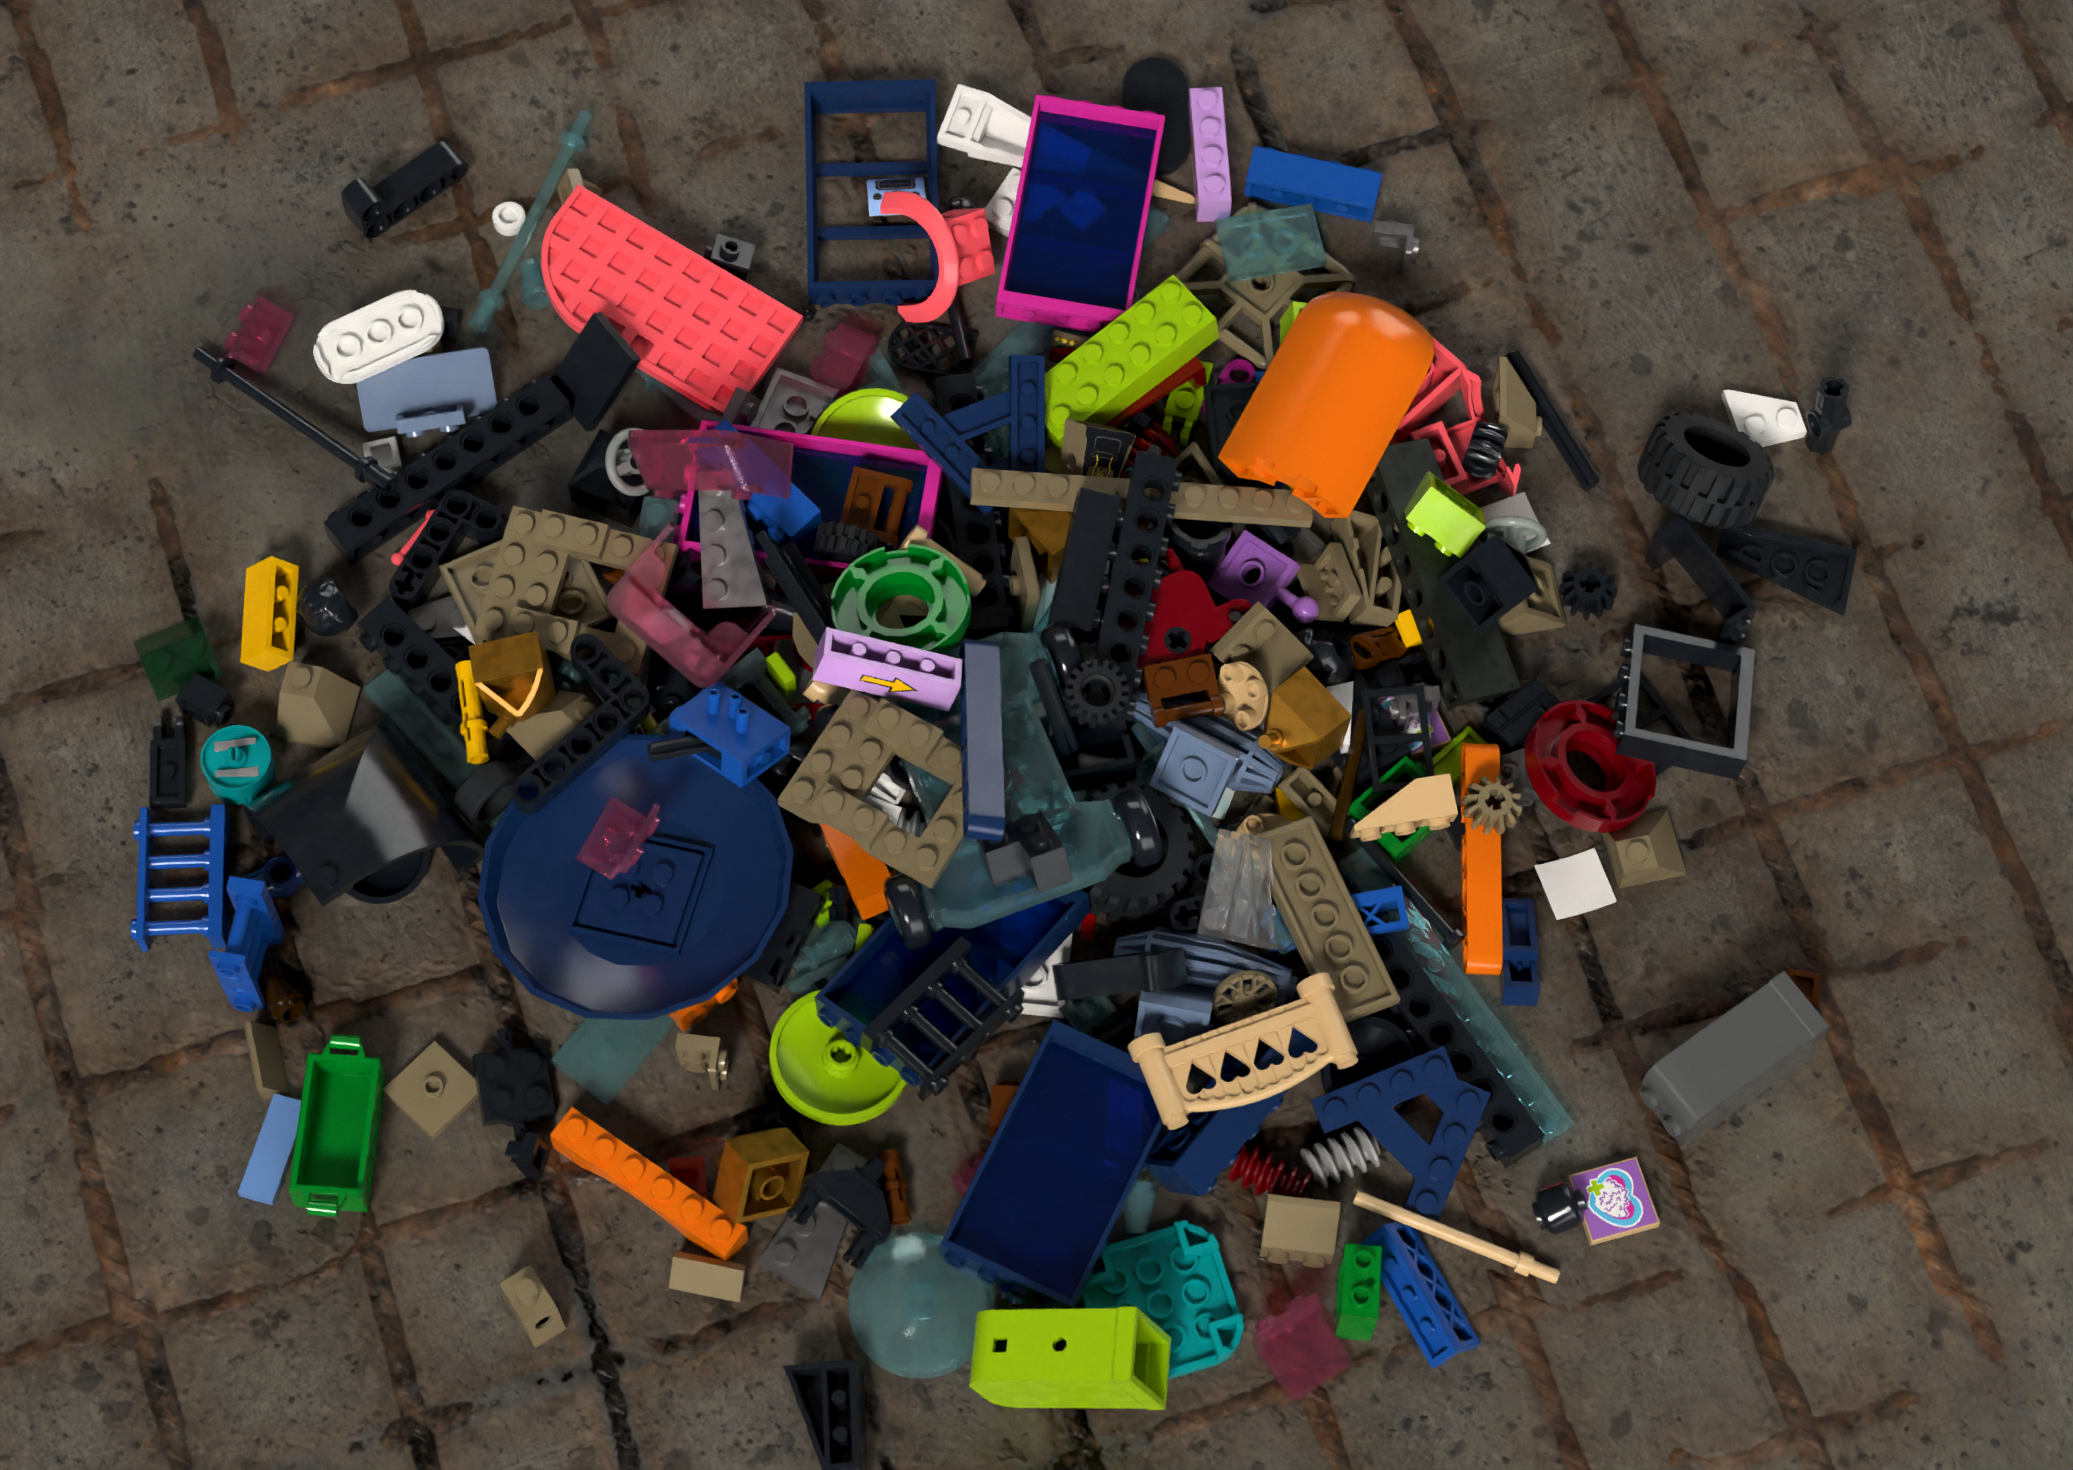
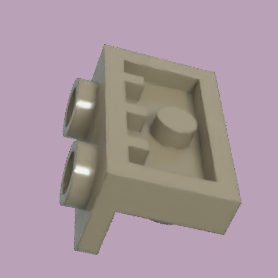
[675,1033,729,1090]

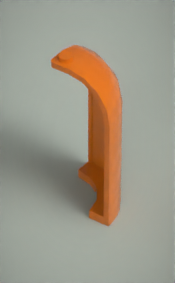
[1218,291,1434,518]

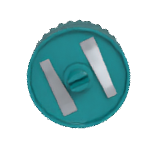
[200,725,277,805]

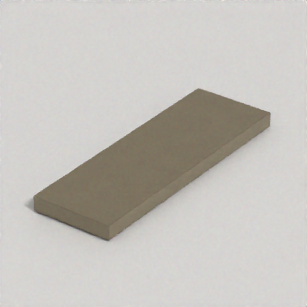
[1247,815,1401,1023]

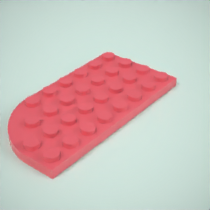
[541,184,803,417]

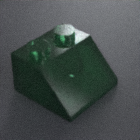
[133,616,223,702]

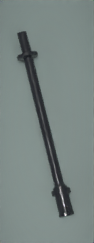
[193,347,399,496]

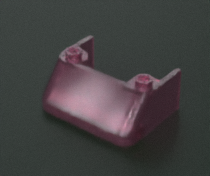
[627,430,794,500]
[607,520,776,688]

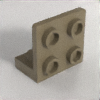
[1210,601,1314,703]

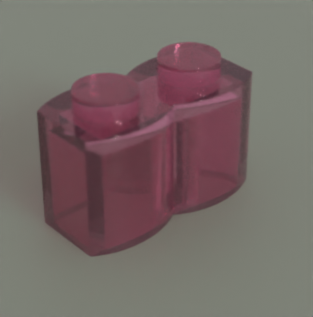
[809,322,877,398]

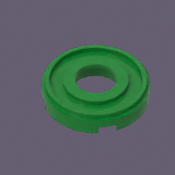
[831,544,972,655]

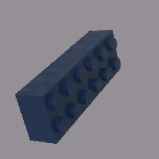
[1145,1004,1318,1196]

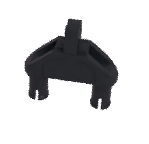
[786,1156,891,1270]

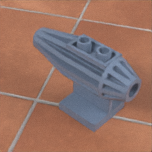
[1126,687,1286,817]
[1113,926,1298,1047]

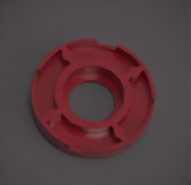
[1525,700,1656,833]

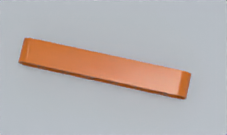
[1460,743,1503,975]

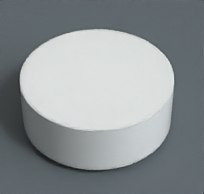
[492,201,526,236]

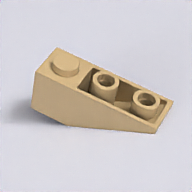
[1350,773,1458,841]

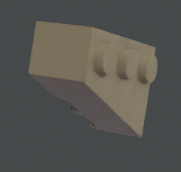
[1331,510,1405,630]

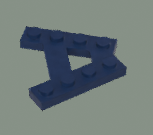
[890,355,1045,515]
[1310,1045,1491,1222]

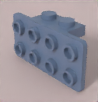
[356,347,497,437]

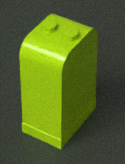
[969,1307,1171,1410]

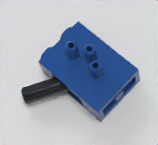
[647,680,791,788]

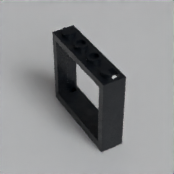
[1612,624,1755,780]

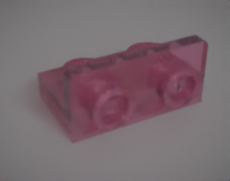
[222,296,295,375]

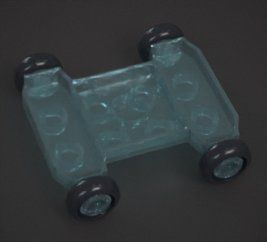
[815,624,1163,951]

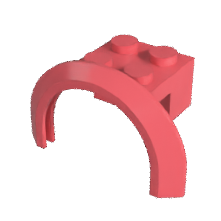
[880,191,995,323]
[1410,368,1521,497]

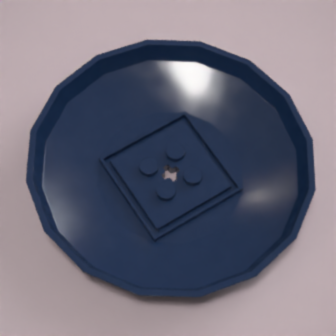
[477,734,794,1020]

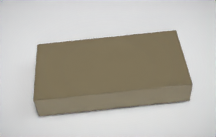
[668,1251,747,1303]

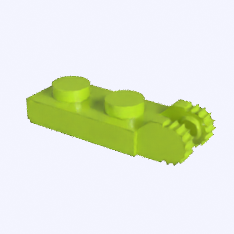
[1162,360,1213,446]

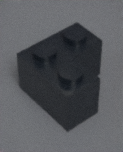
[976,811,1073,894]

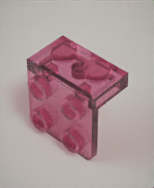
[575,796,661,880]
[1251,1293,1351,1401]

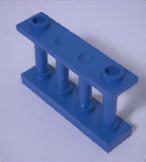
[131,804,230,952]
[208,876,285,1013]

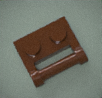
[840,466,914,549]
[1142,653,1224,728]

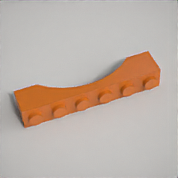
[550,1107,749,1262]

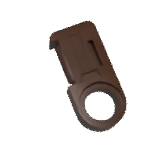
[1348,626,1408,670]

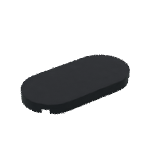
[1123,58,1191,176]

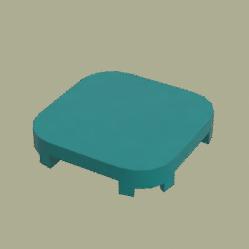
[1078,1221,1244,1380]

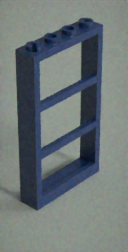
[804,79,939,307]

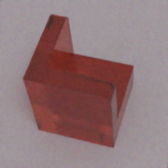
[669,1156,708,1200]

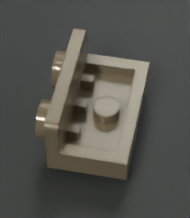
[1297,542,1362,622]

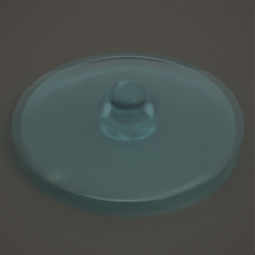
[848,1233,994,1378]

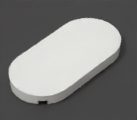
[313,290,444,384]

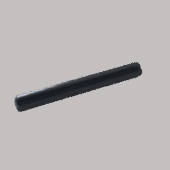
[1504,350,1600,490]

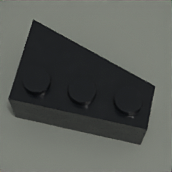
[783,1359,868,1470]

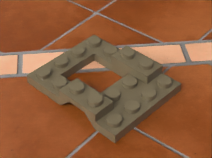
[473,506,679,678]
[778,689,1005,889]

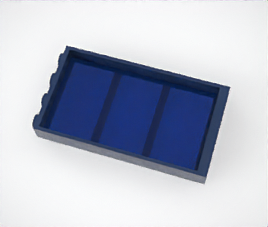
[814,838,1090,1087]
[939,1019,1165,1309]

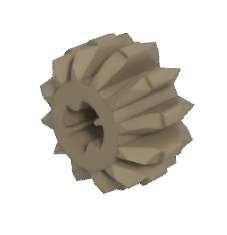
[1462,775,1523,836]

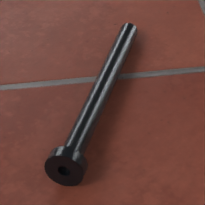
[1345,816,1466,951]

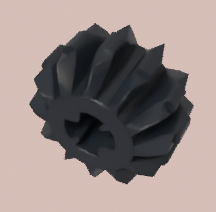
[1462,421,1508,479]
[1558,561,1618,621]

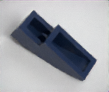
[1499,898,1540,1006]

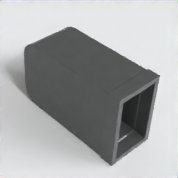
[1638,971,1830,1147]

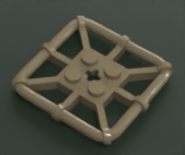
[1175,202,1356,371]

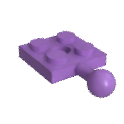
[1206,530,1319,624]

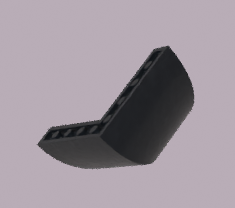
[244,717,484,907]

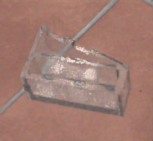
[1197,828,1278,950]

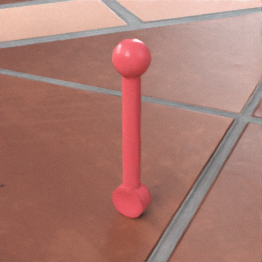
[391,509,435,566]

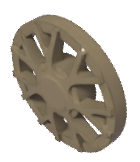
[1211,970,1278,1025]

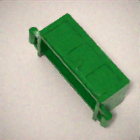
[288,1034,386,1217]

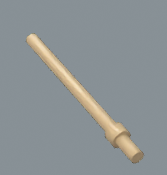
[1352,1190,1560,1284]

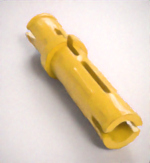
[455,660,490,764]

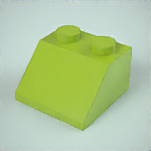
[1405,471,1486,559]

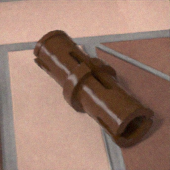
[877,1149,912,1226]

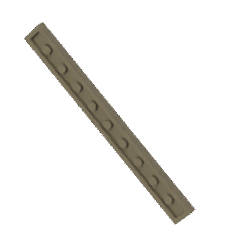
[970,468,1313,528]

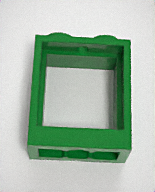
[1348,756,1435,865]
[1334,1243,1382,1341]

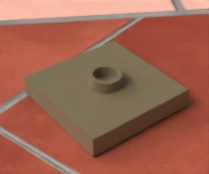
[1008,536,1041,632]
[382,1040,478,1141]

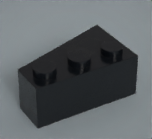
[740,880,827,995]

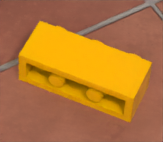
[240,556,299,672]

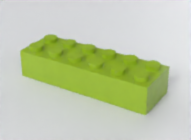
[1045,274,1220,455]

